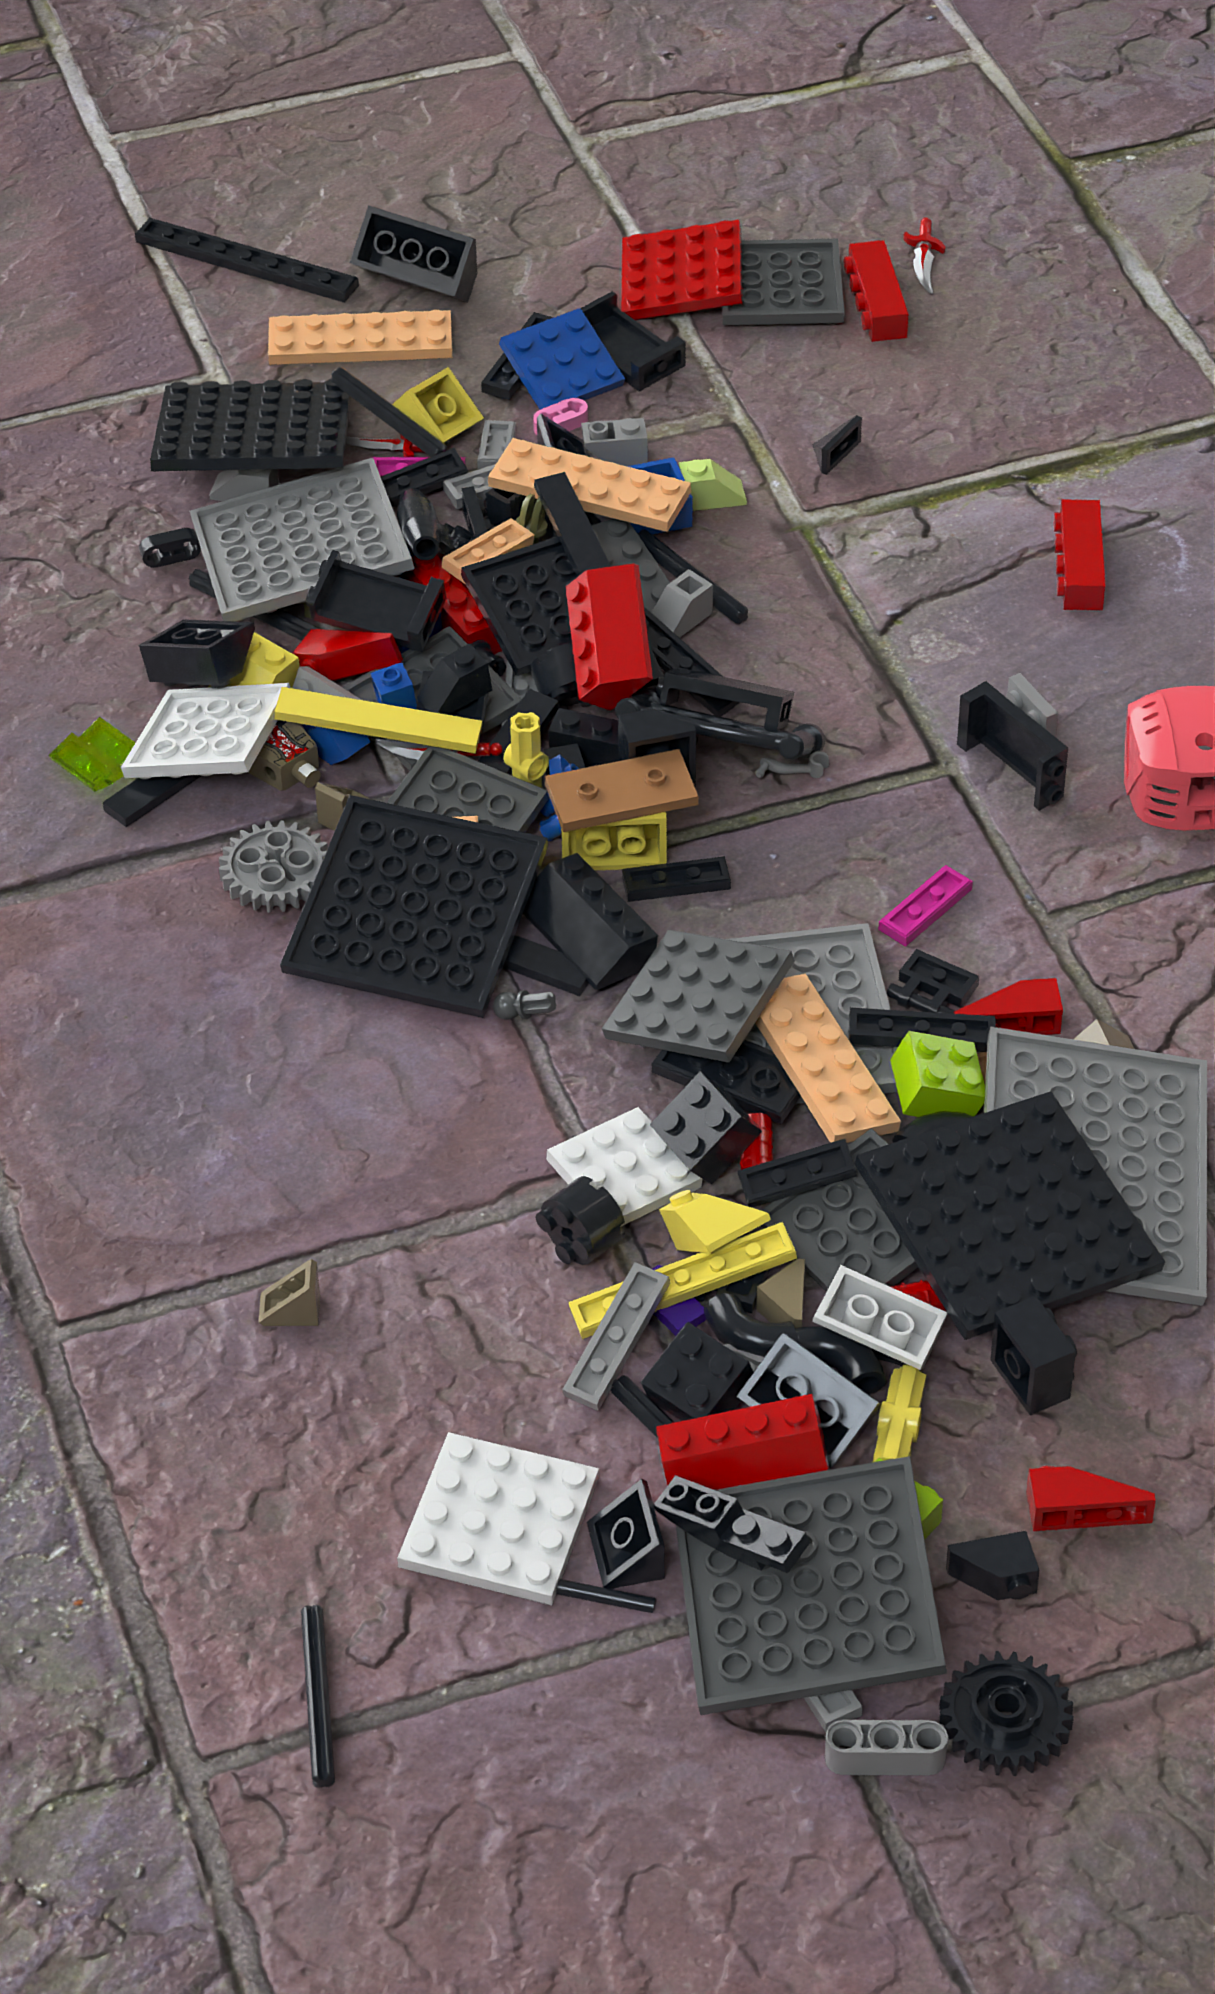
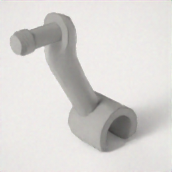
[756,751,829,778]

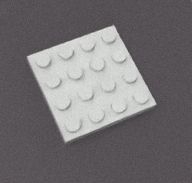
[121,683,290,779]
[397,1432,599,1605]

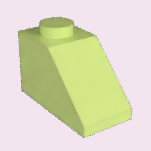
[679,459,747,511]

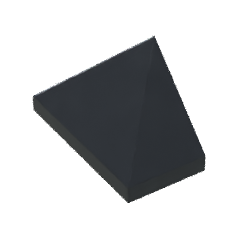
[812,415,862,475]

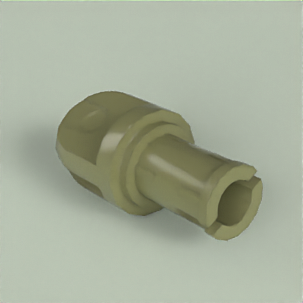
[516,494,547,544]

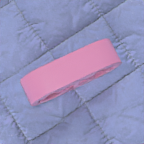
[533,398,588,435]

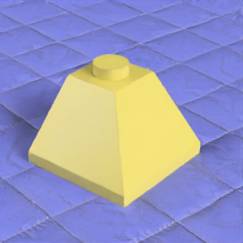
[659,1190,771,1253]

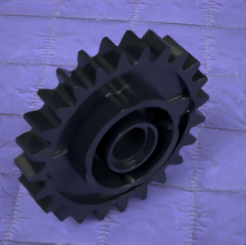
[939,1651,1074,1776]

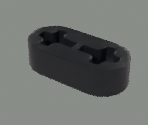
[139,528,201,568]

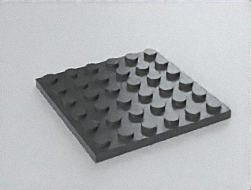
[676,1456,947,1715]

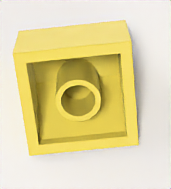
[392,367,484,443]
[208,632,299,688]

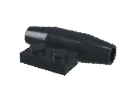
[397,488,473,560]

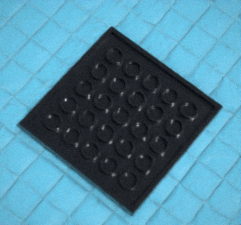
[150,379,351,472]
[280,795,549,1018]
[854,1091,1165,1340]

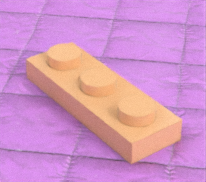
[442,518,534,584]

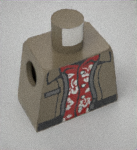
[248,720,321,791]

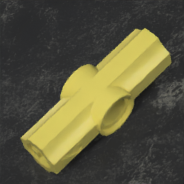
[503,712,549,788]
[873,1365,926,1462]

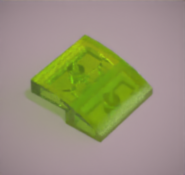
[48,717,135,792]

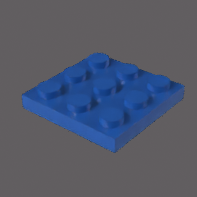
[499,308,625,410]

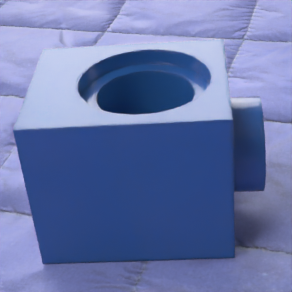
[370,662,417,709]

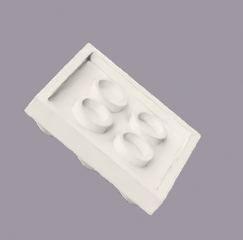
[546,1107,702,1227]

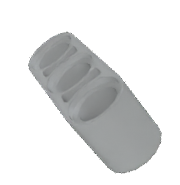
[824,1720,948,1775]

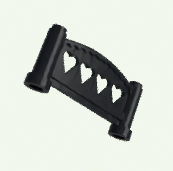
[615,688,825,760]

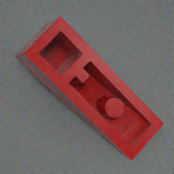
[292,629,403,681]
[954,978,1063,1035]
[1026,1466,1156,1532]

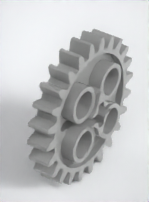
[219,820,328,913]

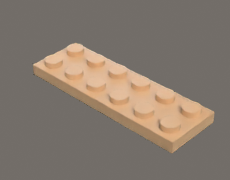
[268,310,452,365]
[488,438,691,532]
[755,973,901,1143]

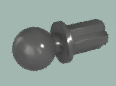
[493,990,556,1019]

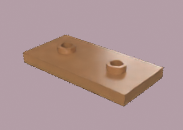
[545,749,698,832]

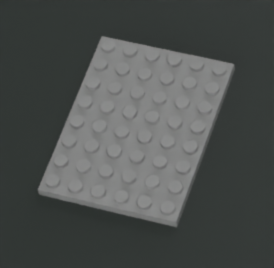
[984,1027,1207,1306]

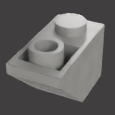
[581,418,648,466]
[651,569,713,638]

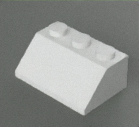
[812,1265,947,1370]

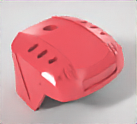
[1124,686,1215,831]

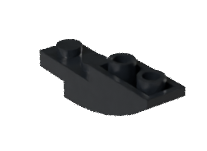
[653,1475,811,1573]

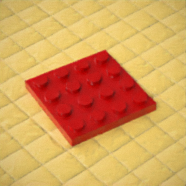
[621,219,743,320]

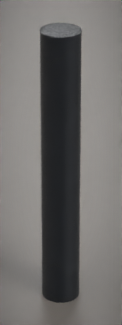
[556,1579,656,1613]

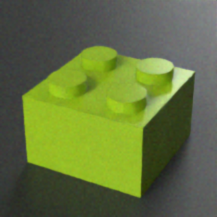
[890,1031,985,1117]

